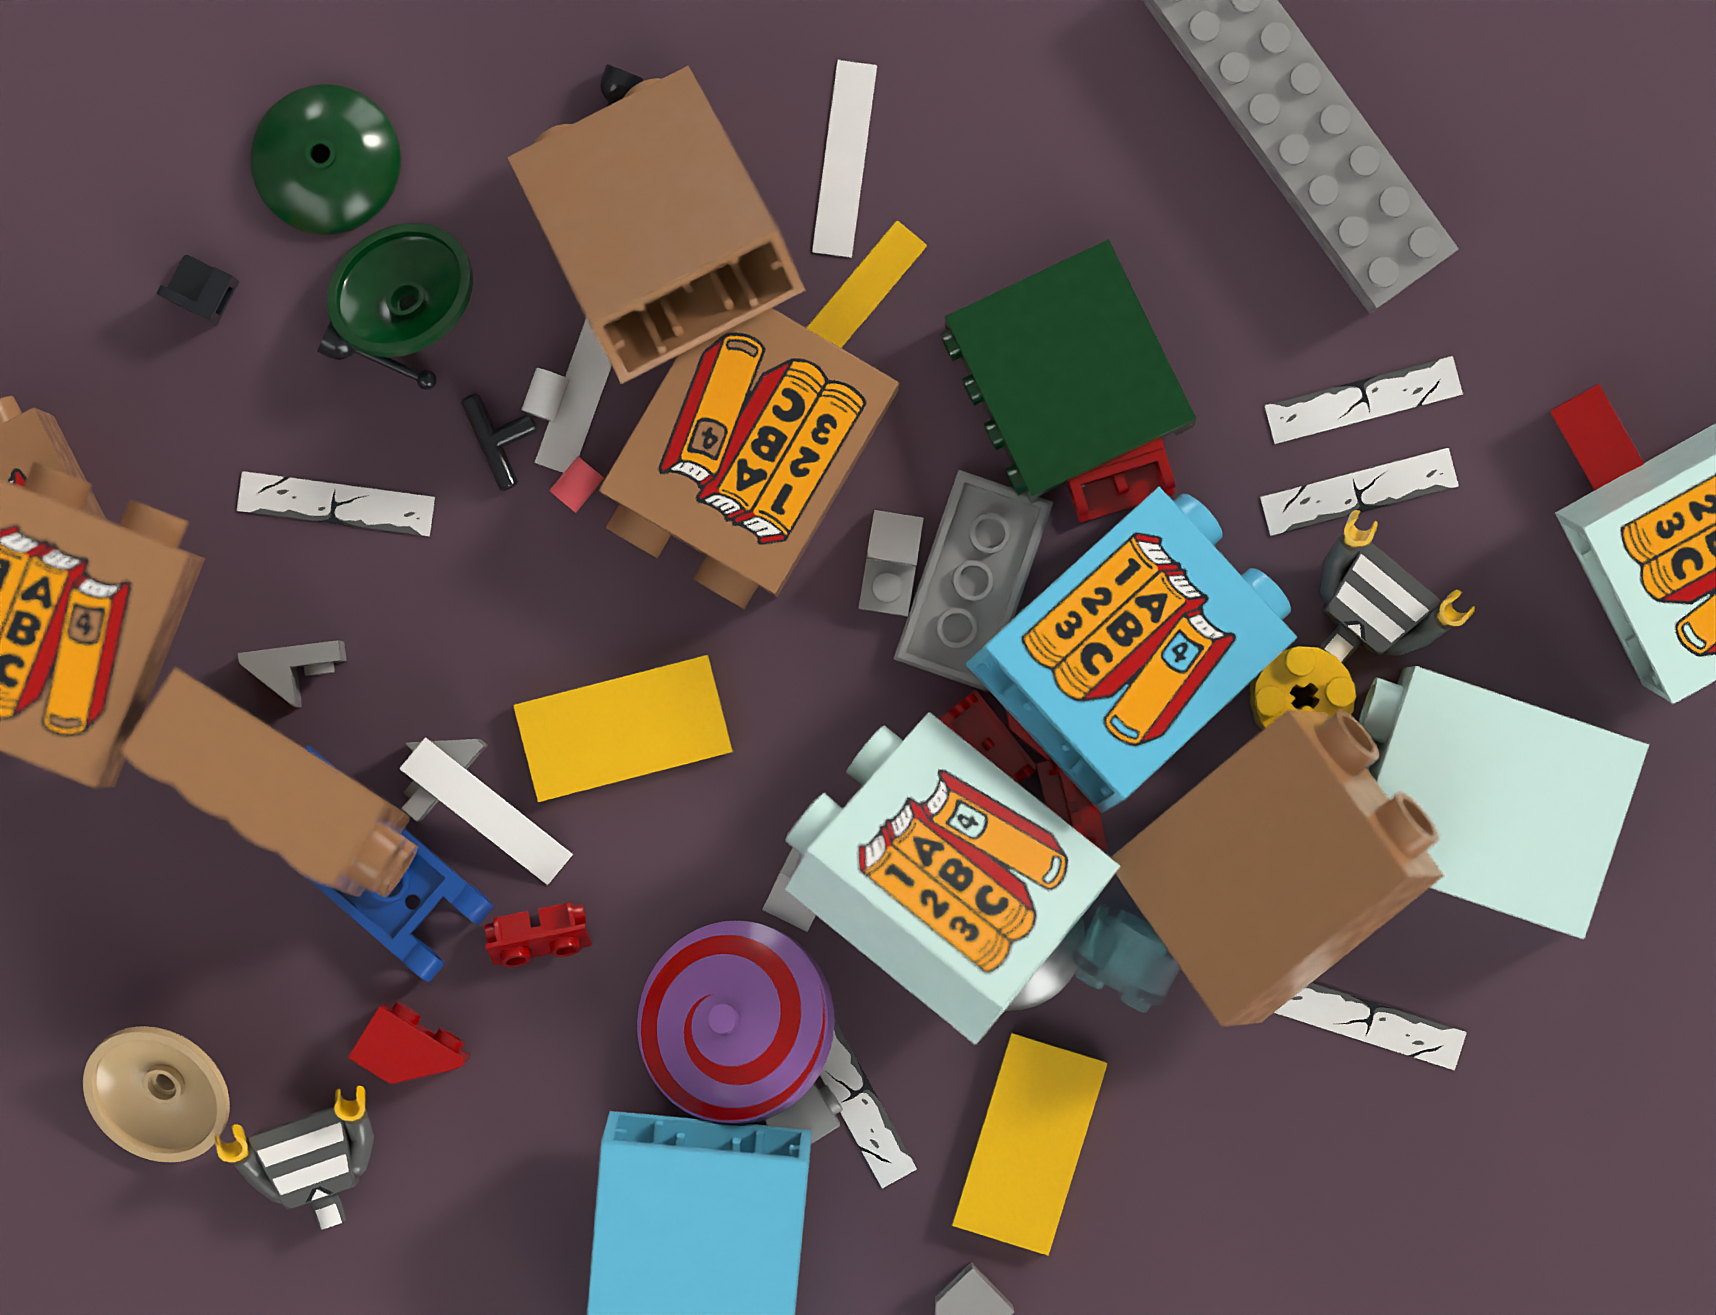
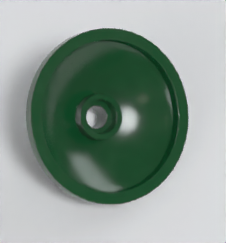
[251,84,401,235]
[327,223,473,357]

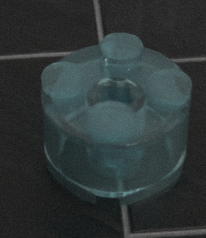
[1072,904,1181,1013]

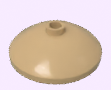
[83,1026,230,1162]

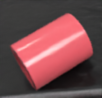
[549,456,605,513]

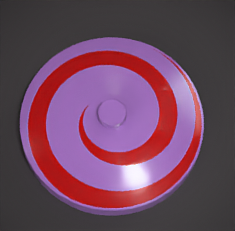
[637,921,835,1124]

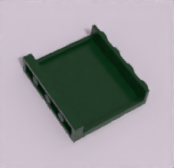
[940,239,1197,504]

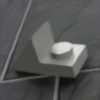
[858,510,924,617]
[238,640,347,707]
[402,739,488,822]

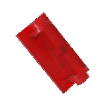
[1036,759,1108,851]
[484,901,592,967]

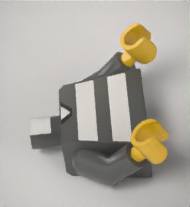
[1319,510,1475,665]
[214,1086,375,1230]

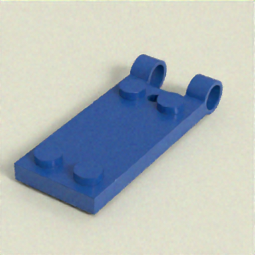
[279,746,495,983]

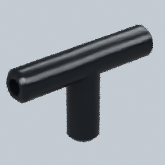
[461,394,538,491]

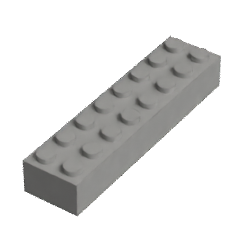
[1142,0,1459,314]

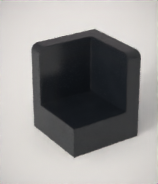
[156,255,240,325]

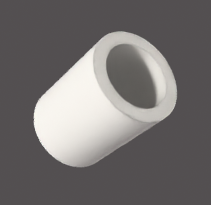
[522,368,570,422]

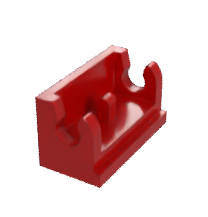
[1550,383,1644,490]
[1067,438,1176,523]
[938,689,1037,784]

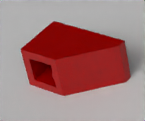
[348,1001,470,1084]

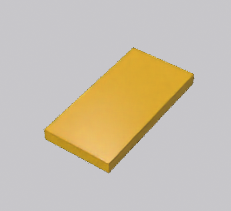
[513,655,733,802]
[952,1032,1108,1256]

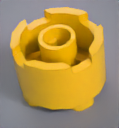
[1250,646,1356,730]

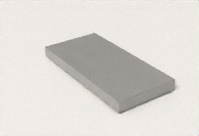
[893,470,1053,692]

